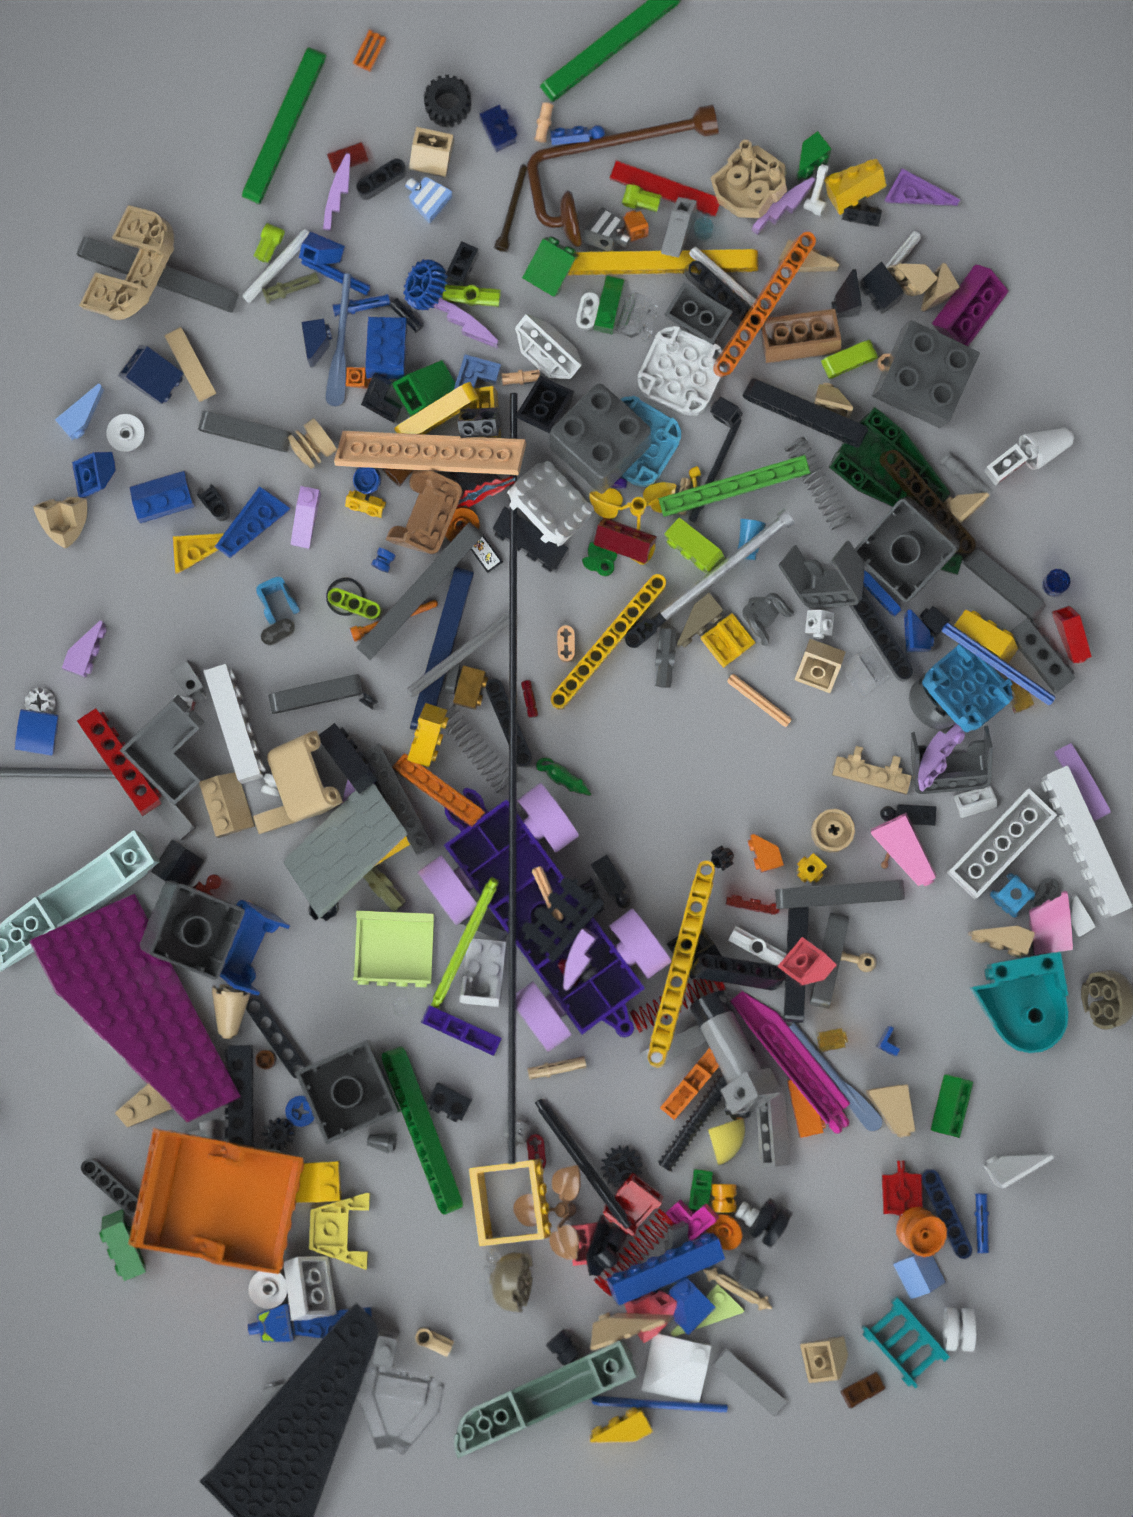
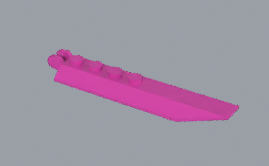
[730,991,850,1134]

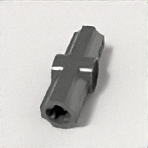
[654,628,676,688]

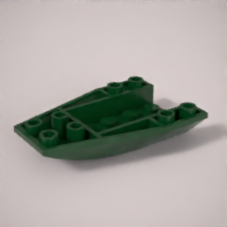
[828,407,951,507]

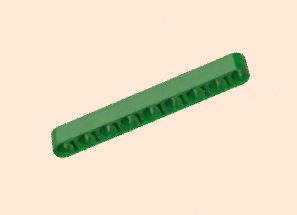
[540,0,681,102]
[242,47,326,205]
[382,1046,463,1215]

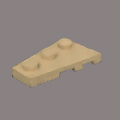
[115,1083,173,1128]

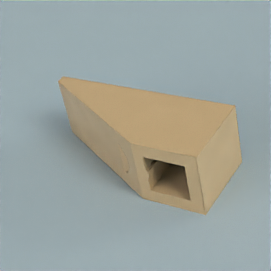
[778,240,840,272]

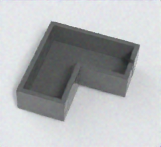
[120,695,205,805]

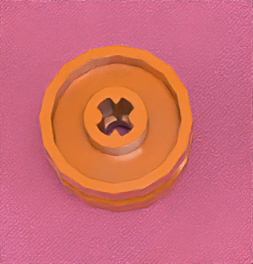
[896,1207,947,1257]

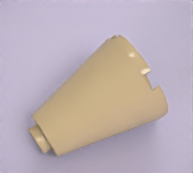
[212,984,251,1039]

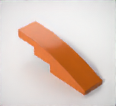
[660,1047,719,1120]

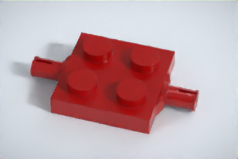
[882,1160,923,1218]

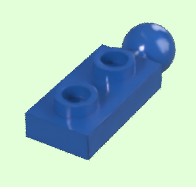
[550,125,605,145]

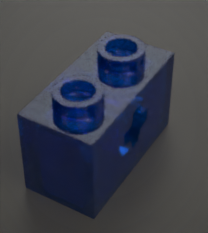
[479,104,518,152]

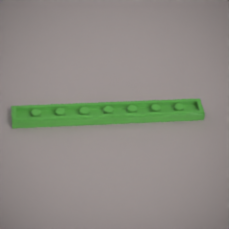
[658,455,811,517]

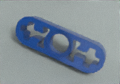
[863,570,901,617]

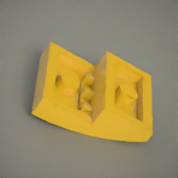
[700,613,756,668]

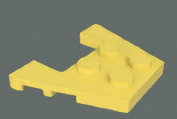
[309,1193,370,1270]

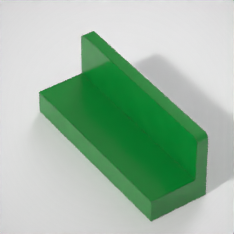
[931,1074,974,1138]

